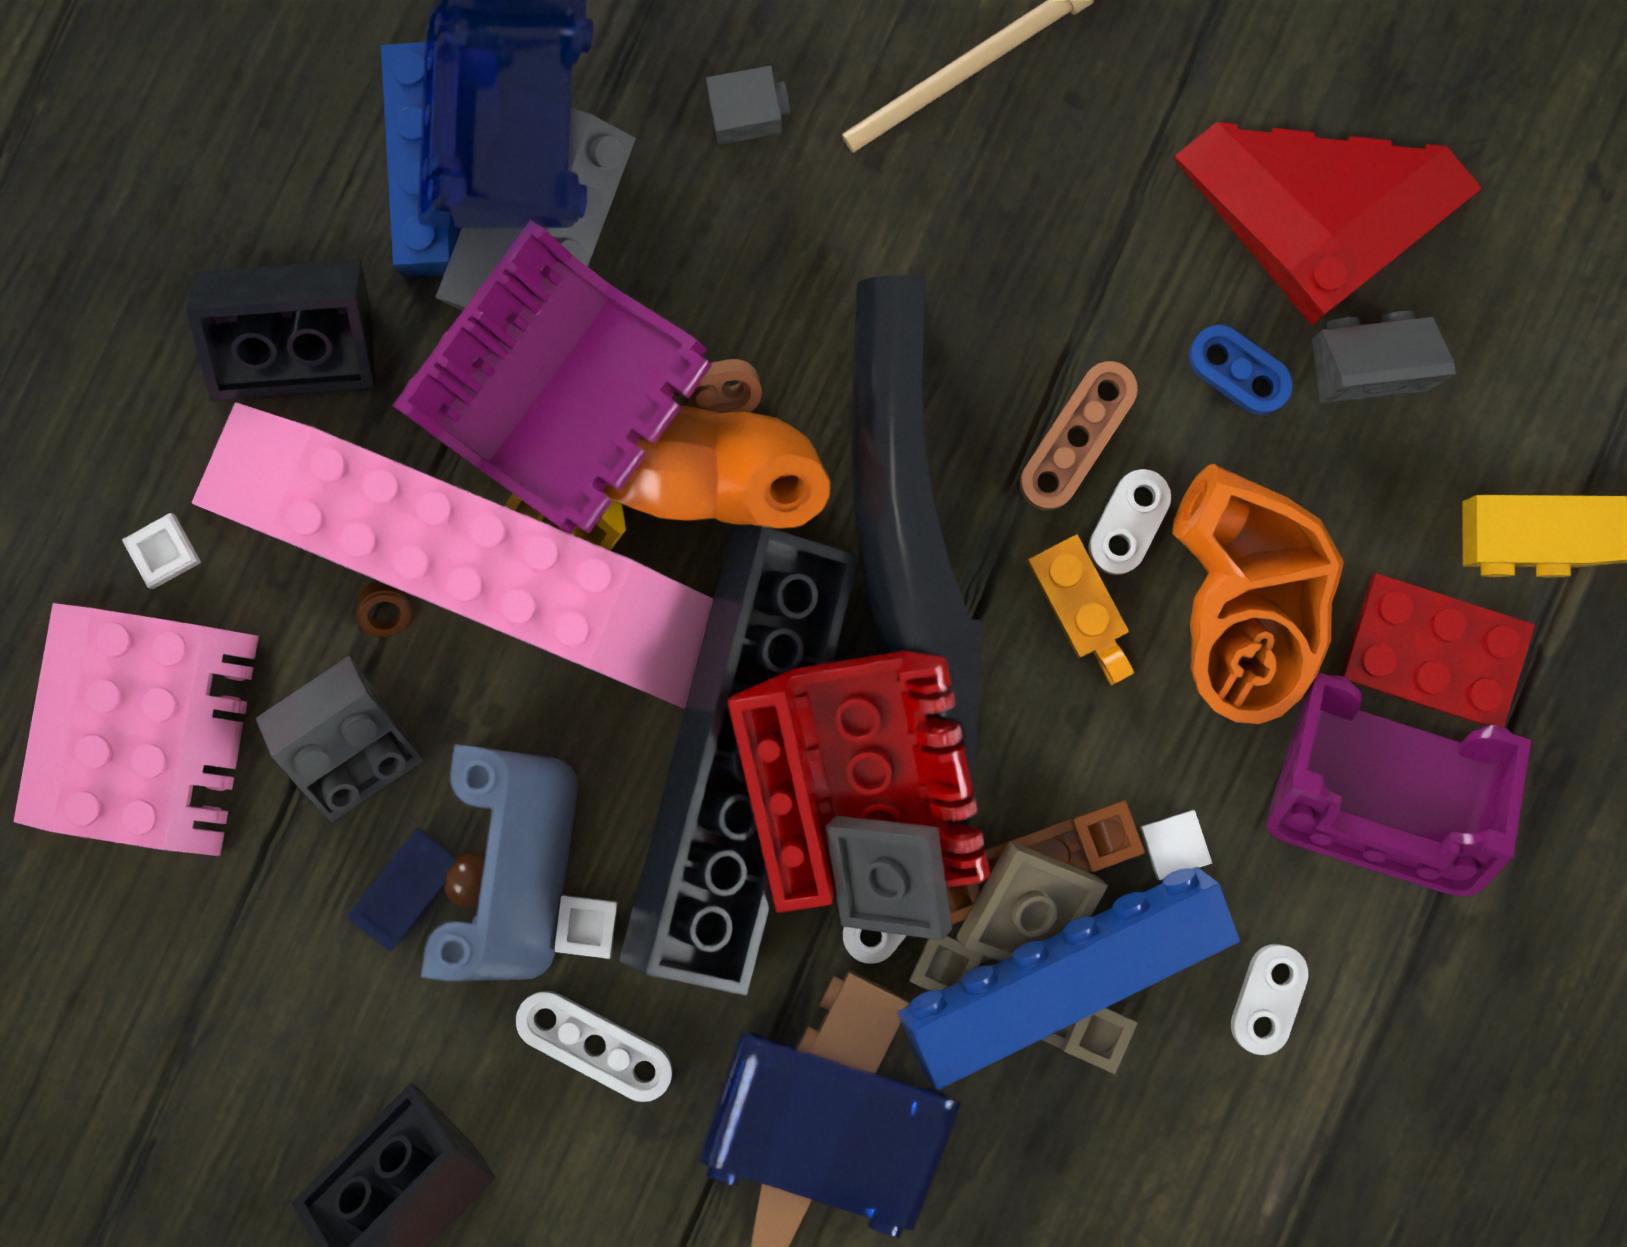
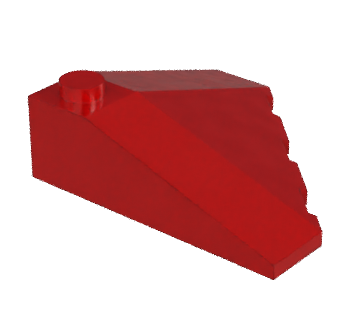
[1173,122,1482,326]

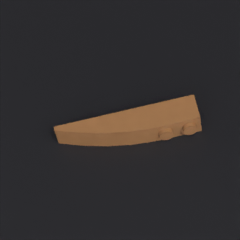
[752,969,910,1247]

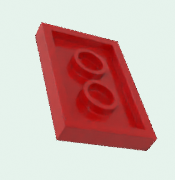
[1340,573,1535,727]

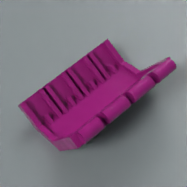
[393,220,712,534]

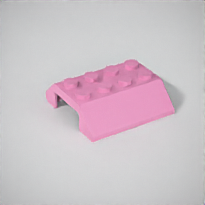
[14,603,259,856]

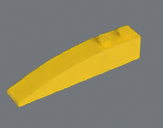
[1462,495,1627,577]

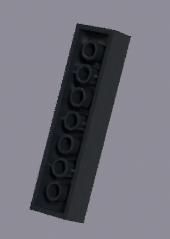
[619,524,860,995]

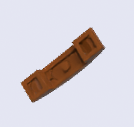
[946,800,1145,925]

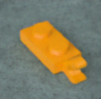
[1027,534,1134,686]

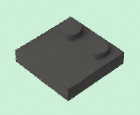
[826,816,952,940]

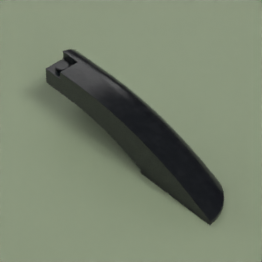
[851,275,982,827]

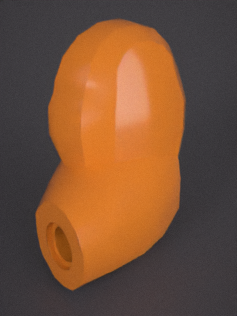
[602,406,830,528]
[1172,464,1344,724]

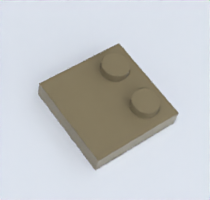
[956,841,1108,961]

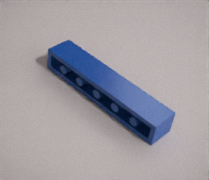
[897,867,1240,1090]

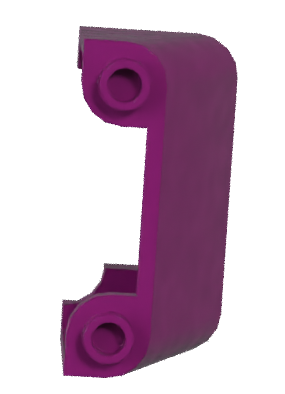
[1266,672,1531,896]

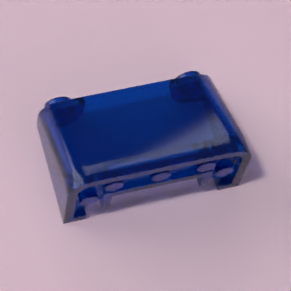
[418,0,593,228]
[698,1028,961,1238]

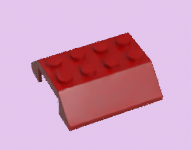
[728,651,990,913]

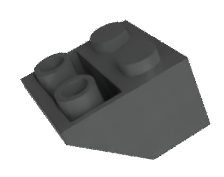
[256,656,424,823]

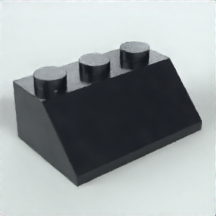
[186,260,375,401]
[292,1083,496,1247]

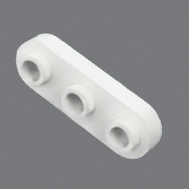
[516,991,673,1102]

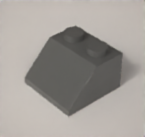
[1311,311,1456,404]

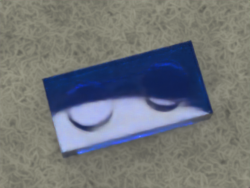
[347,828,458,952]

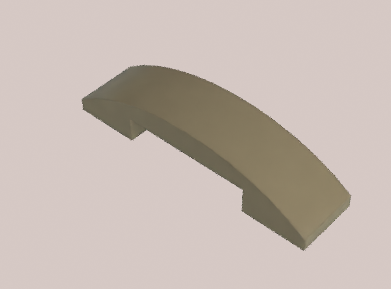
[909,935,1138,1074]

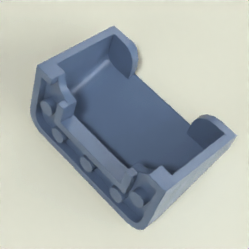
[421,745,578,981]

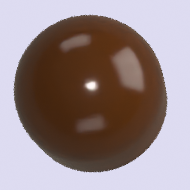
[355,580,412,637]
[442,852,486,908]

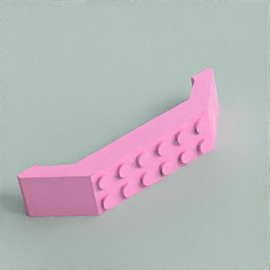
[192,402,713,709]

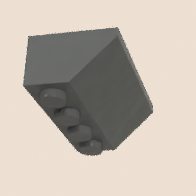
[435,91,636,311]

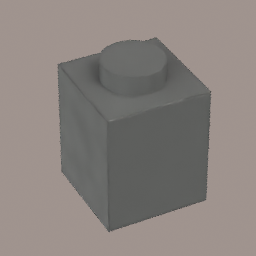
[706,65,790,145]

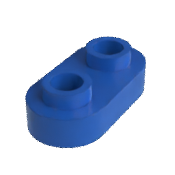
[1188,325,1292,415]

